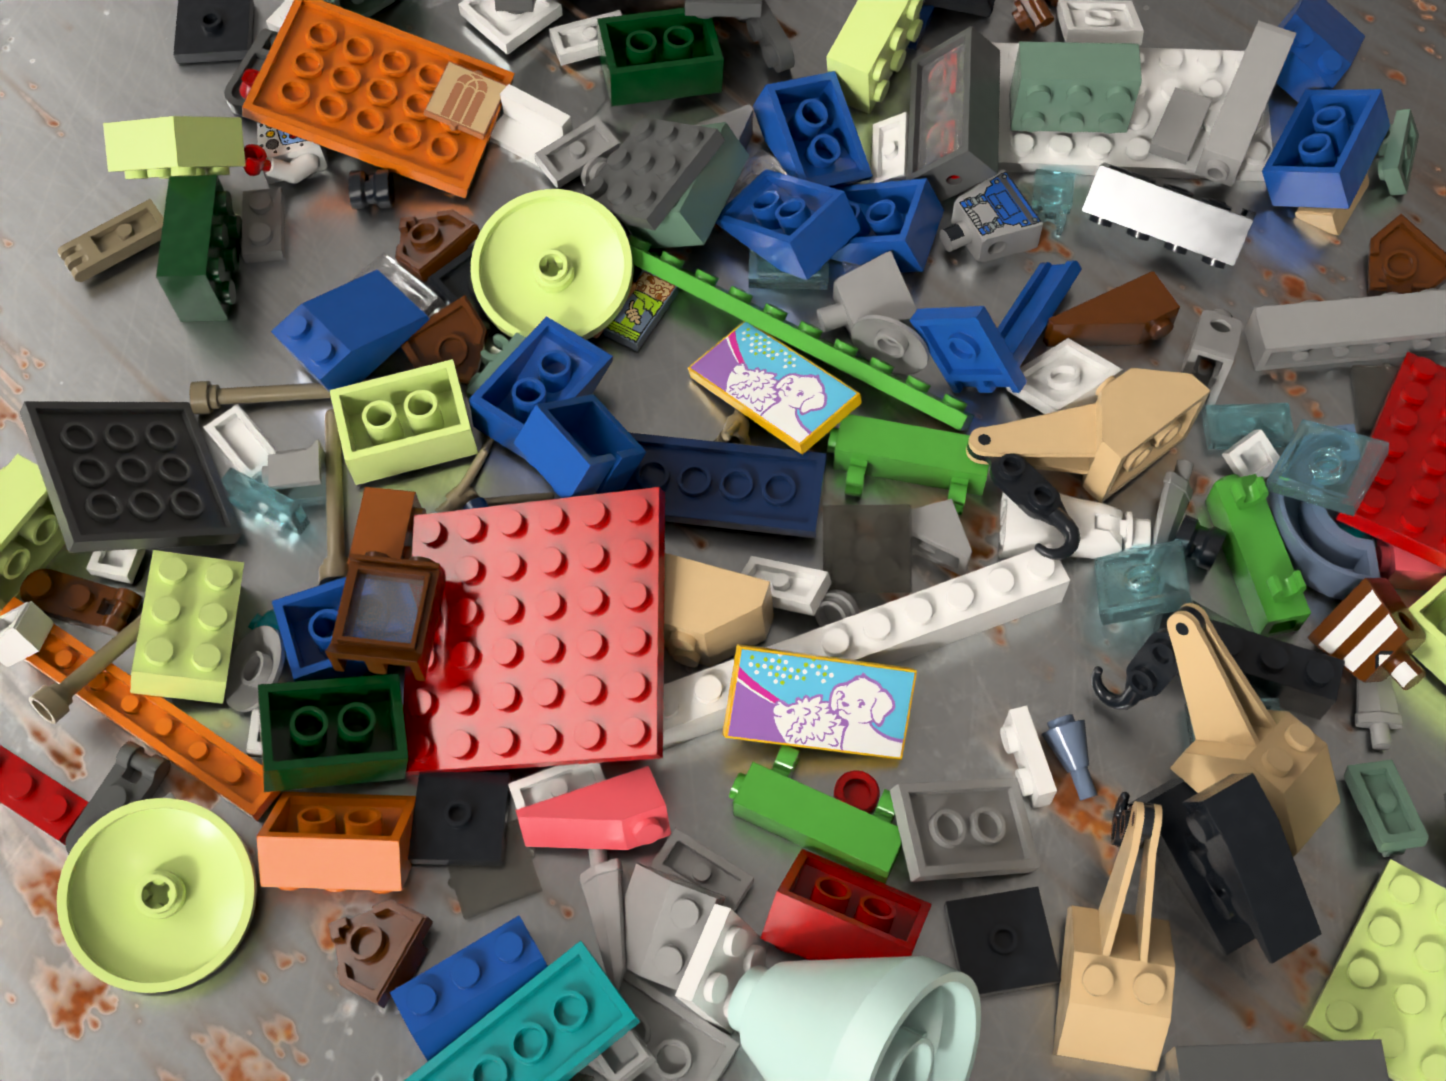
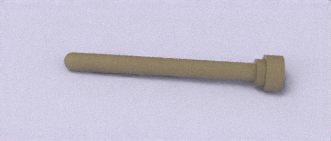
[189,380,368,414]
[319,409,349,585]
[29,614,141,724]

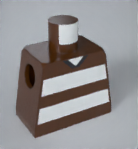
[1307,578,1426,690]

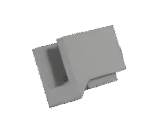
[262,439,326,506]

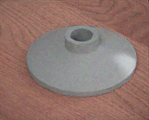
[851,315,929,374]
[224,626,285,712]

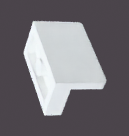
[490,84,573,167]

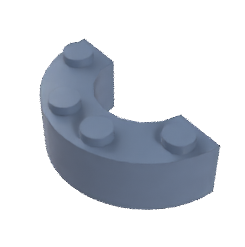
[1266,424,1380,600]

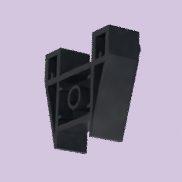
[1128,773,1322,964]

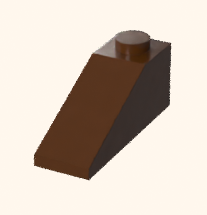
[1043,271,1180,347]

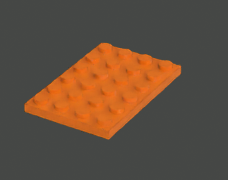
[242,0,515,199]

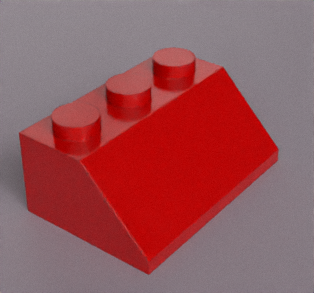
[760,849,932,960]

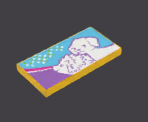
[688,321,862,455]
[722,644,917,760]

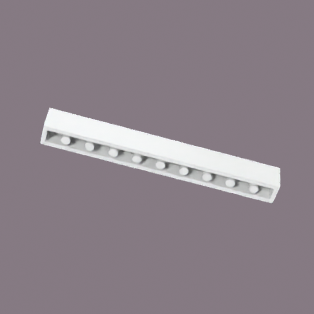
[663,543,1070,750]

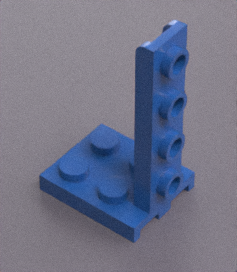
[910,260,1082,393]

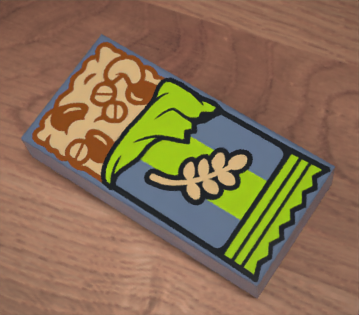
[603,270,678,352]

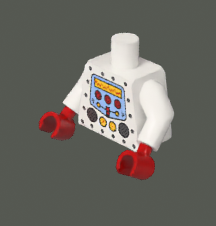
[239,69,328,184]

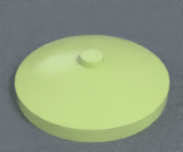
[471,189,633,340]
[57,798,257,993]

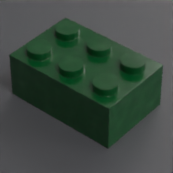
[597,8,724,107]
[156,175,242,322]
[258,674,408,792]

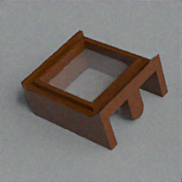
[325,551,446,681]

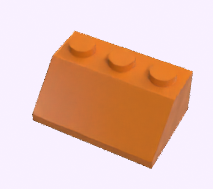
[256,792,416,894]

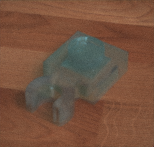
[1031,169,1075,236]

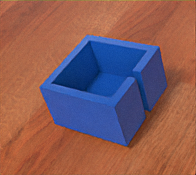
[514,394,647,498]

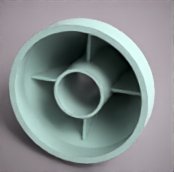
[728,956,981,1081]

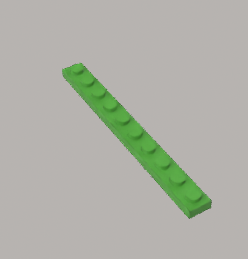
[628,234,975,431]

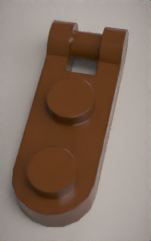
[20,569,143,637]

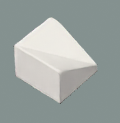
[0,601,53,666]

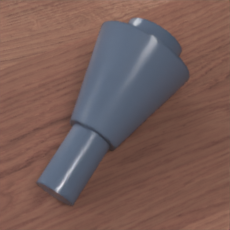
[1041,714,1098,801]

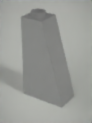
[1195,21,1297,187]

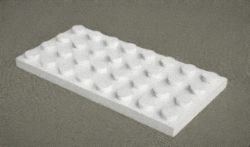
[991,42,1273,181]

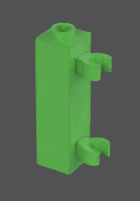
[827,414,989,515]
[1205,474,1311,637]
[729,745,902,884]

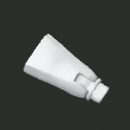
[998,492,1151,559]

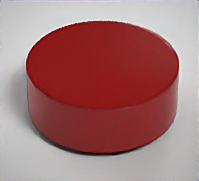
[833,770,880,814]

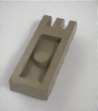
[57,199,164,282]

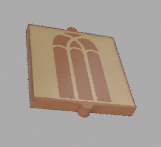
[424,61,507,140]

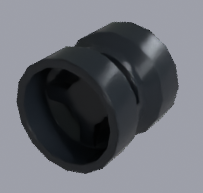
[348,169,395,210]
[1168,514,1227,571]

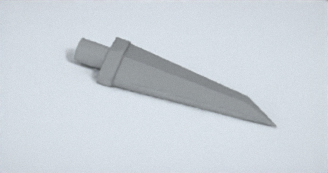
[1145,459,1194,599]
[1354,676,1403,751]
[580,849,626,991]

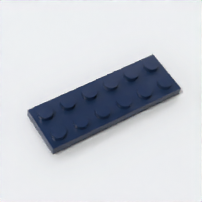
[595,432,827,538]

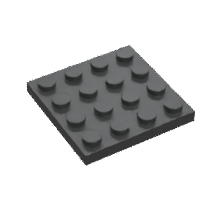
[20,401,242,553]

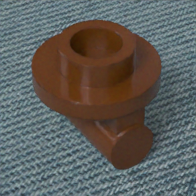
[1012,0,1055,34]

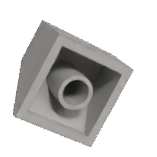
[623,863,726,990]

